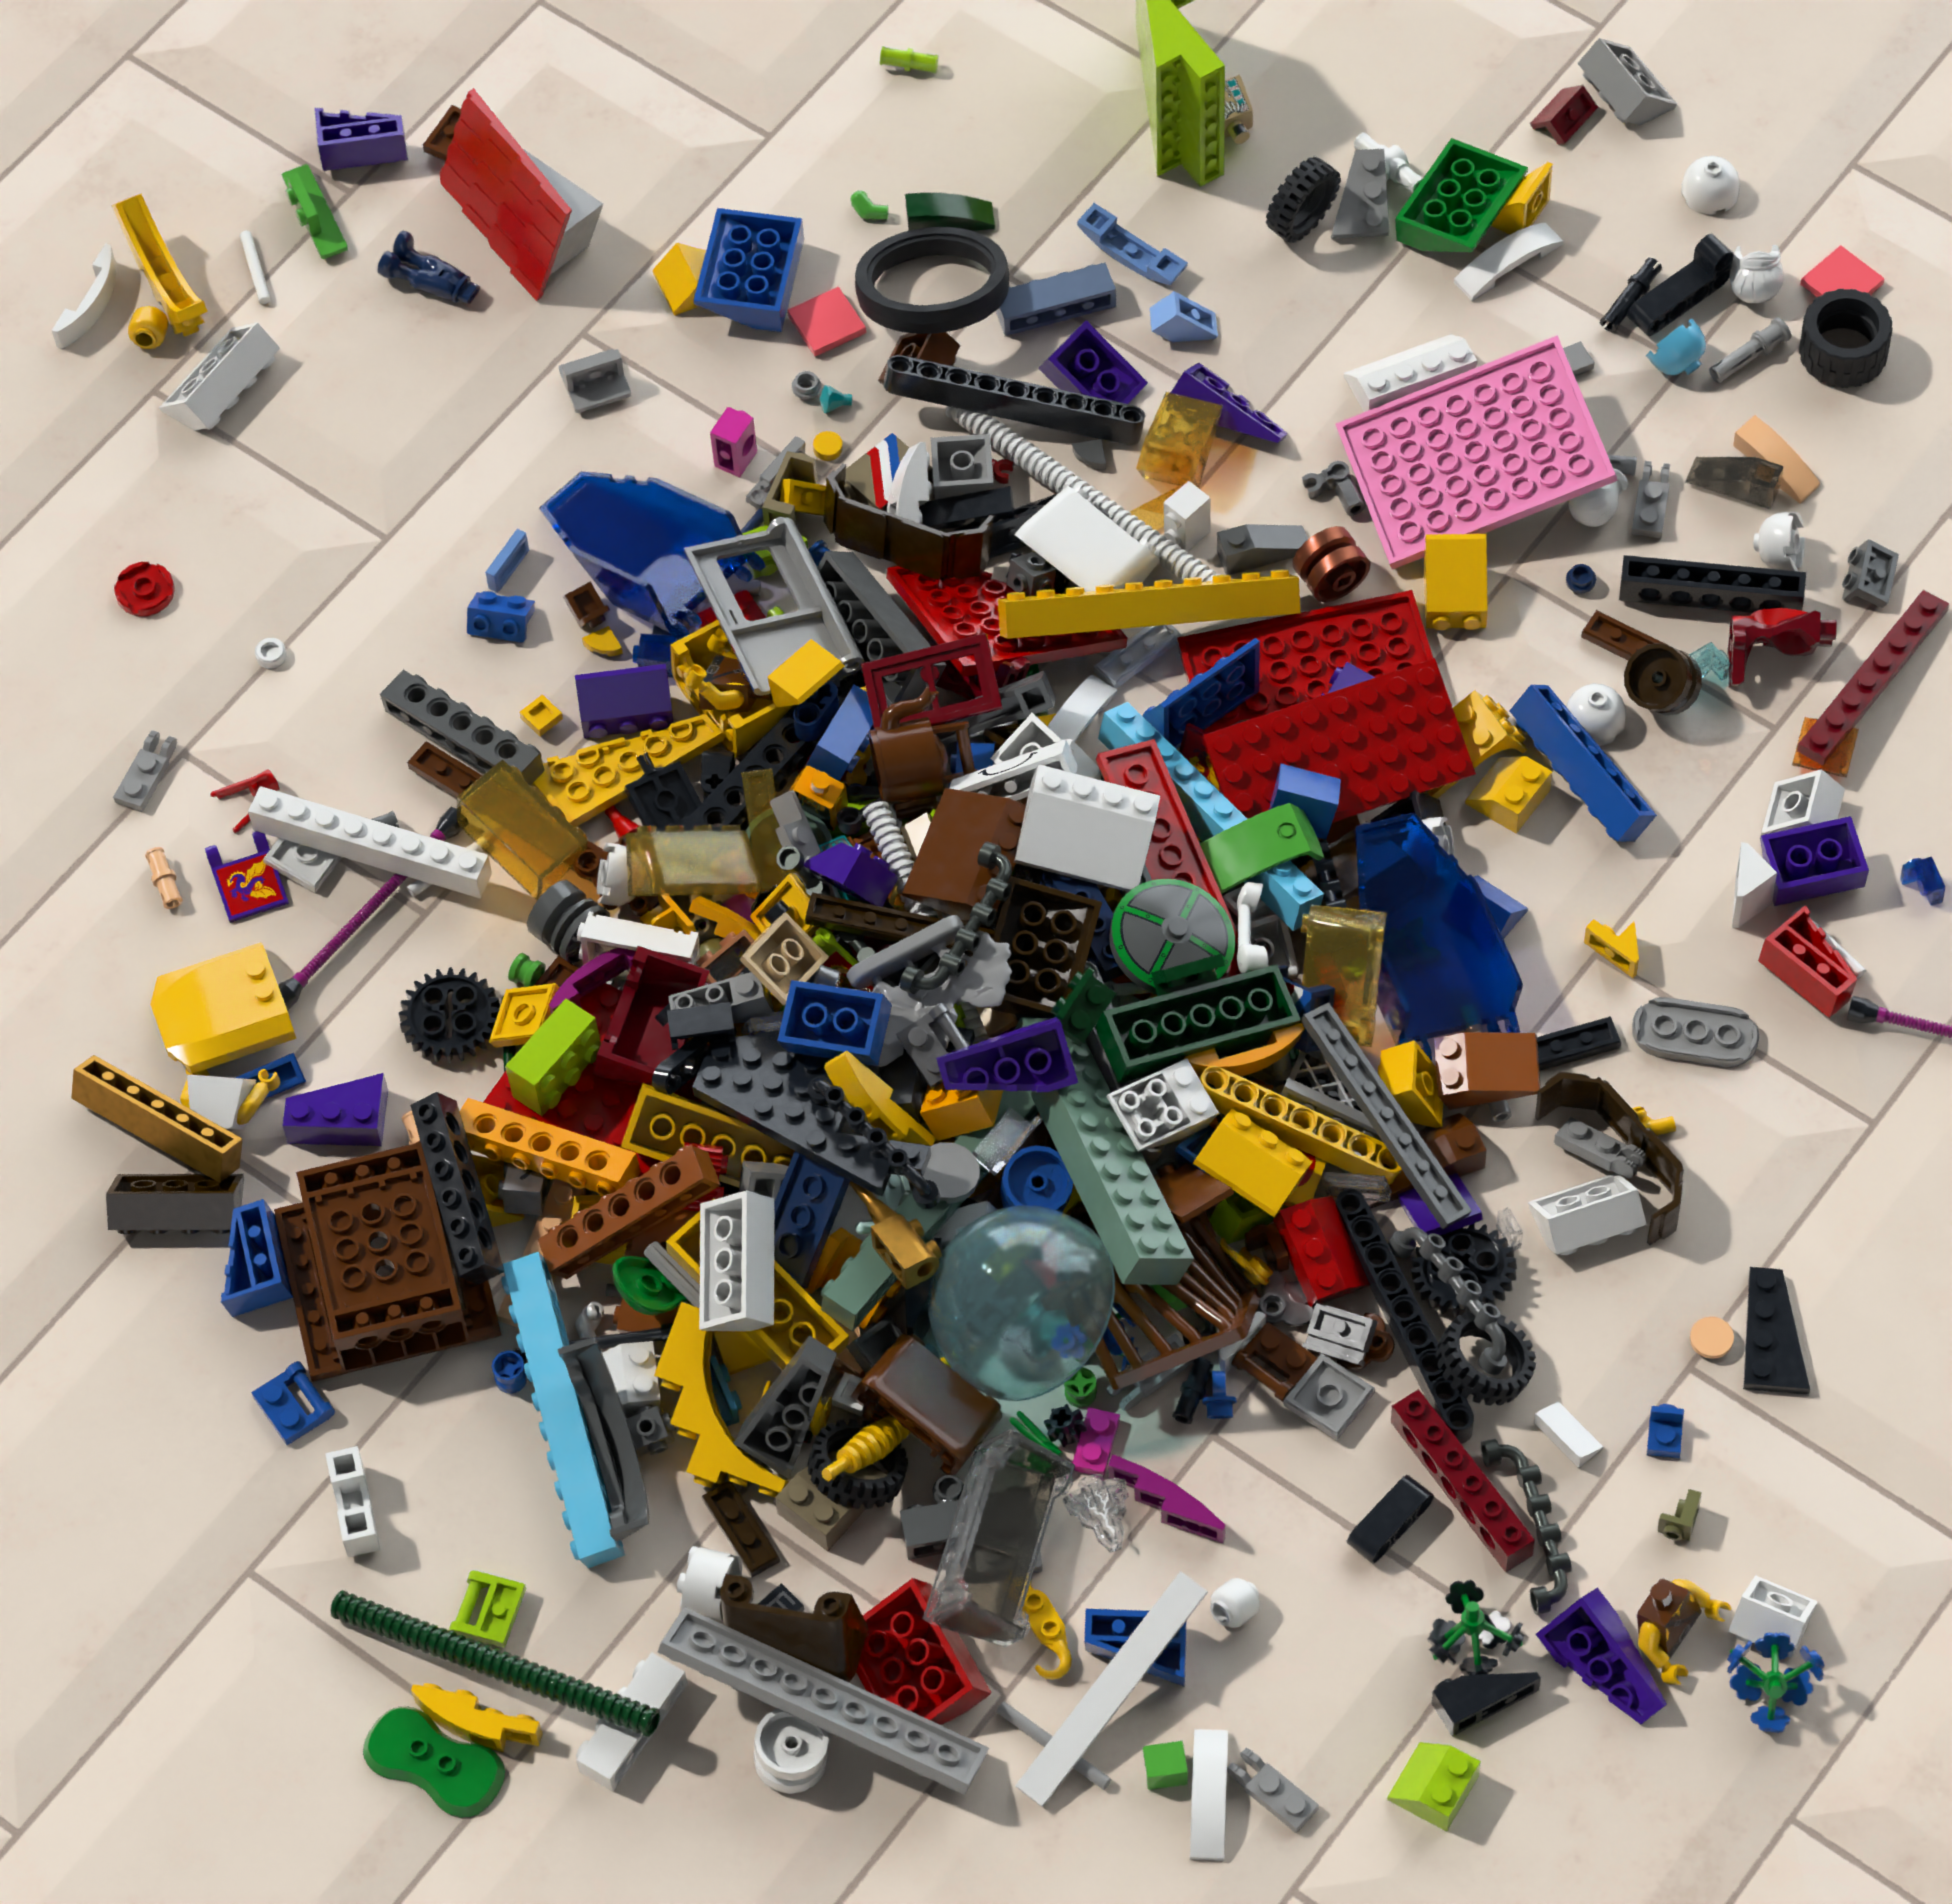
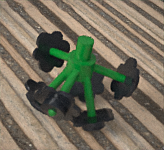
[1427,1580,1524,1675]

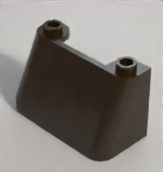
[720,1574,869,1683]

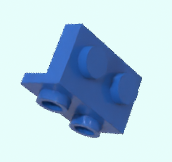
[467,591,535,643]

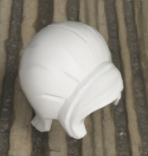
[1730,245,1784,303]
[1568,468,1628,527]

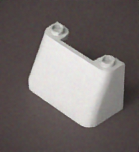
[1015,485,1161,592]

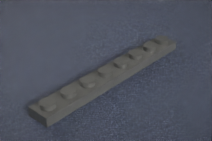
[1301,1002,1472,1229]

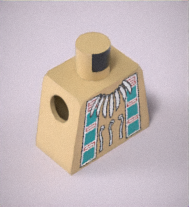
[1224,75,1253,144]

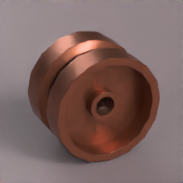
[1293,526,1371,603]

